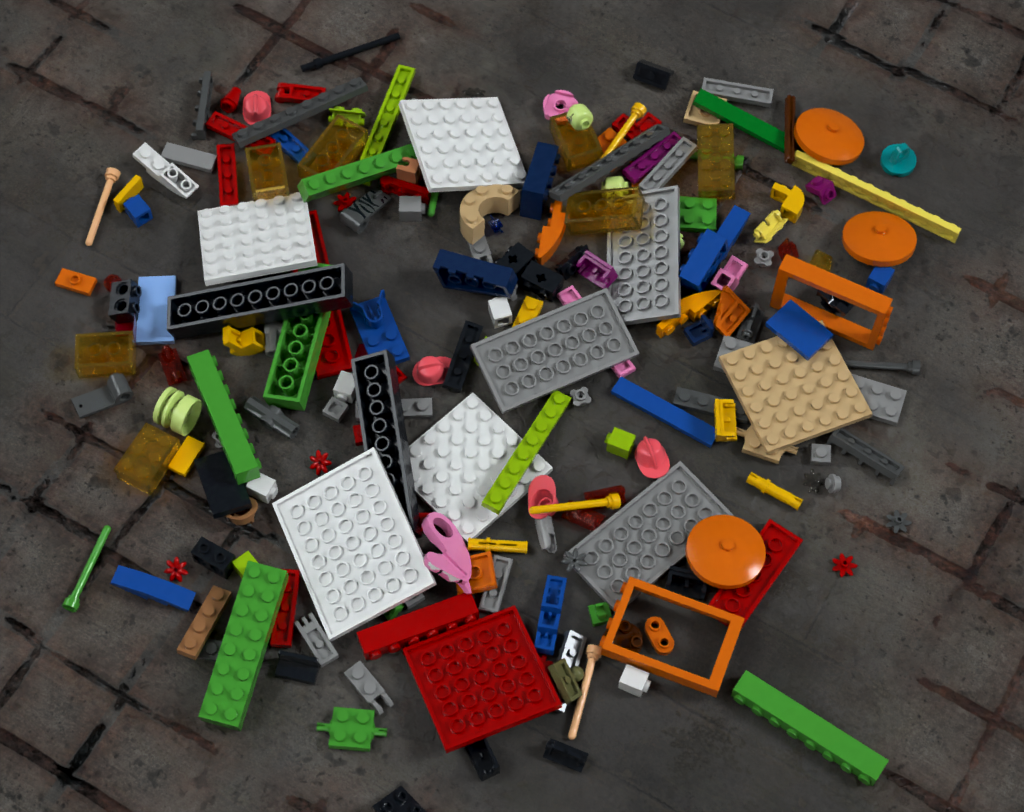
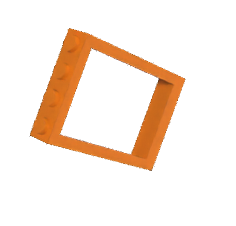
[770,254,894,350]
[599,576,745,697]

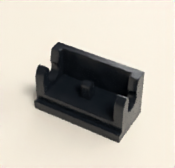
[665,565,707,601]
[464,738,500,782]

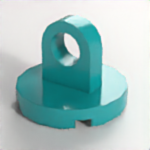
[880,143,917,177]

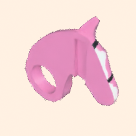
[422,512,472,594]

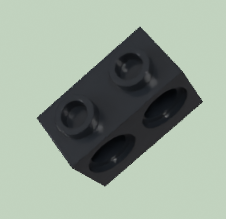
[108,279,142,324]
[191,536,236,580]

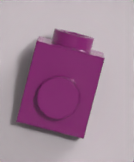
[805,176,837,205]

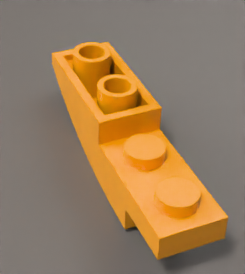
[656,289,722,338]

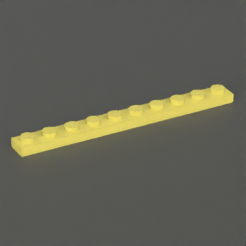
[792,150,961,243]

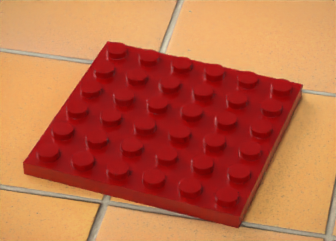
[402,605,562,754]

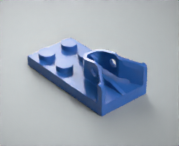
[349,289,410,365]

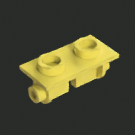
[753,210,788,244]

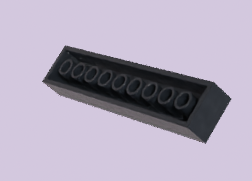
[167,263,353,340]
[351,349,422,539]

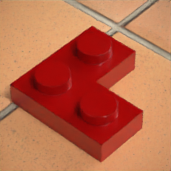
[611,112,662,141]

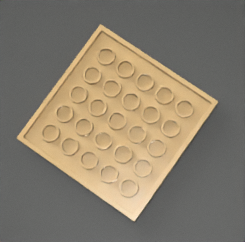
[718,320,873,455]

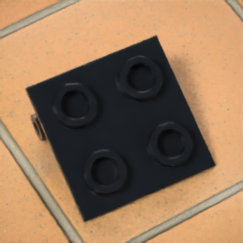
[372,786,426,812]

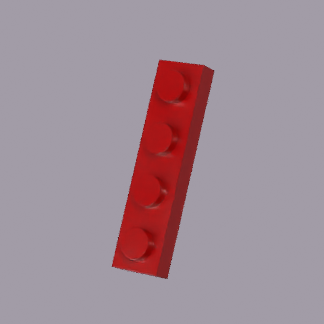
[205,111,276,157]
[216,143,239,207]
[270,569,300,648]

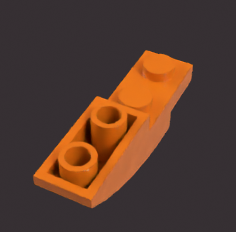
[535,200,567,265]

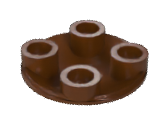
[603,620,643,653]

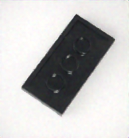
[194,451,252,519]

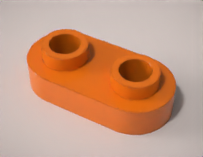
[644,616,674,656]

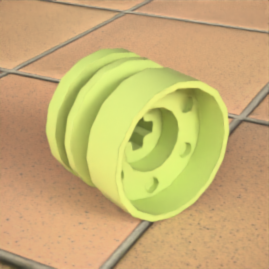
[153,386,202,436]

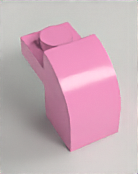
[711,255,749,291]

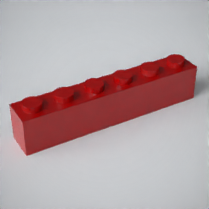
[356,593,479,660]

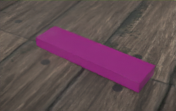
[622,131,681,185]

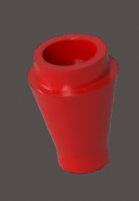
[220,87,242,113]

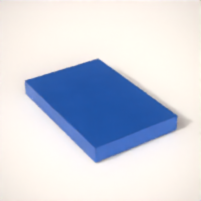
[765,299,834,361]

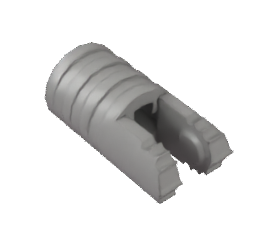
[535,516,557,554]

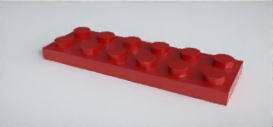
[708,519,803,629]

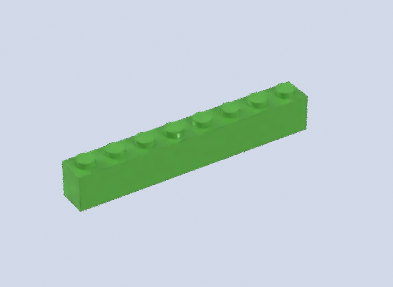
[297,144,417,203]
[187,350,262,485]
[731,670,889,786]

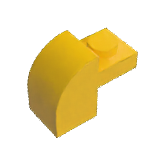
[770,182,805,224]
[222,326,265,356]

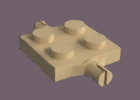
[736,425,799,464]

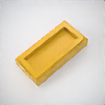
[113,175,144,212]
[168,435,205,477]

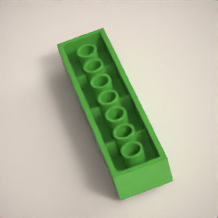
[263,263,331,411]
[198,561,289,731]

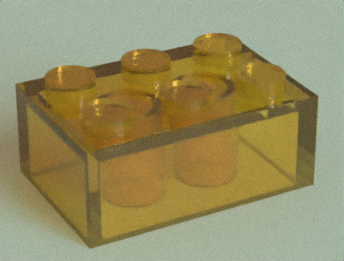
[549,112,602,172]
[245,142,290,202]
[75,331,136,378]
[114,423,181,495]

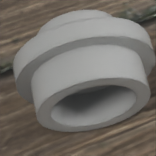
[825,474,841,493]

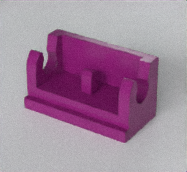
[576,250,618,289]

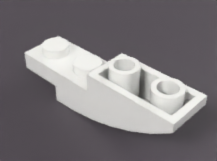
[133,142,199,199]

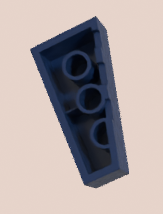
[520,142,561,220]
[433,249,518,298]

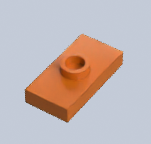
[55,268,97,296]

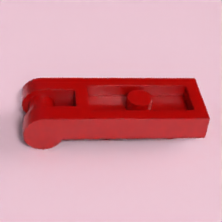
[274,83,326,103]
[380,176,431,204]

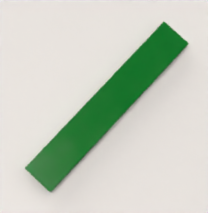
[692,88,785,153]

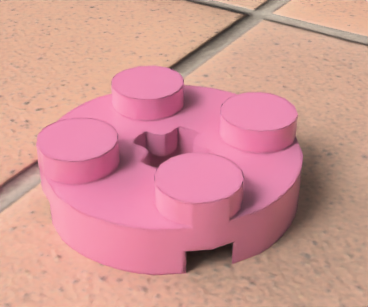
[543,90,578,124]

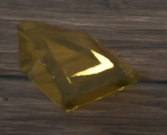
[809,249,832,272]

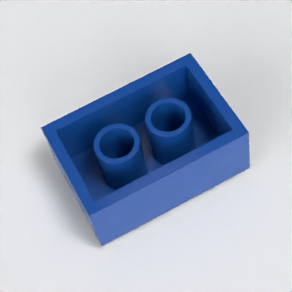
[679,228,728,294]

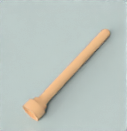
[85,167,121,246]
[568,644,602,740]

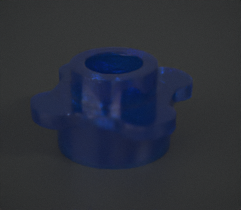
[488,215,504,234]

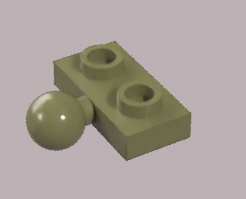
[548,658,584,704]

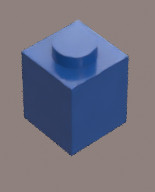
[123,194,153,228]
[865,266,895,294]

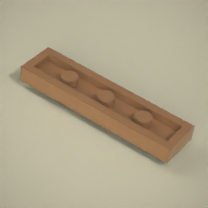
[177,585,232,660]

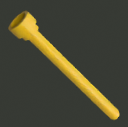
[600,102,647,159]
[529,493,621,514]

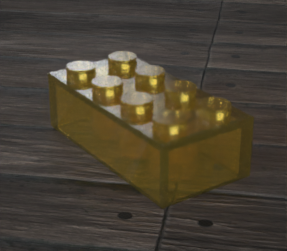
[297,114,368,179]
[697,123,735,199]
[564,186,645,235]

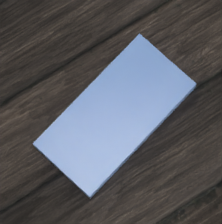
[136,275,177,345]

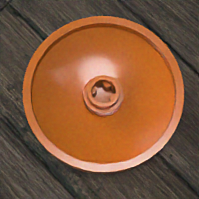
[794,108,864,165]
[842,211,917,267]
[685,515,766,589]

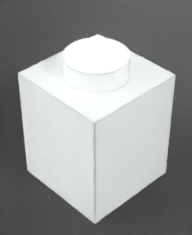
[488,297,512,329]
[333,370,356,403]
[245,473,278,504]
[618,664,651,698]

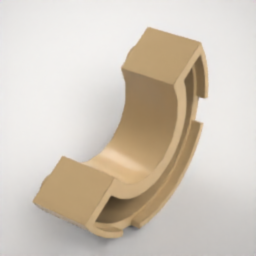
[460,184,520,245]

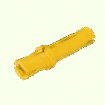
[746,471,803,511]
[468,537,528,554]

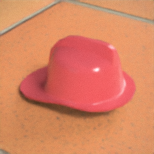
[243,91,271,125]
[412,356,452,386]
[634,436,670,479]
[528,475,559,519]

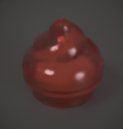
[103,274,122,292]

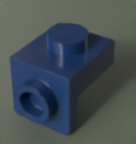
[683,314,714,346]

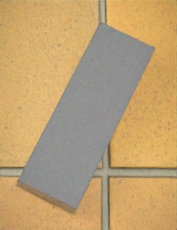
[161,142,217,173]
[478,555,513,614]

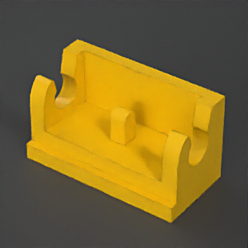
[714,399,737,442]

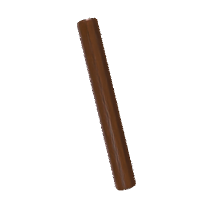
[784,95,796,164]

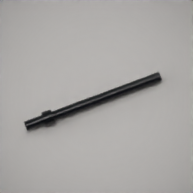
[300,33,400,72]

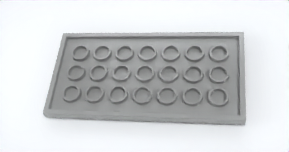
[607,185,681,325]
[470,288,640,414]
[563,461,734,612]

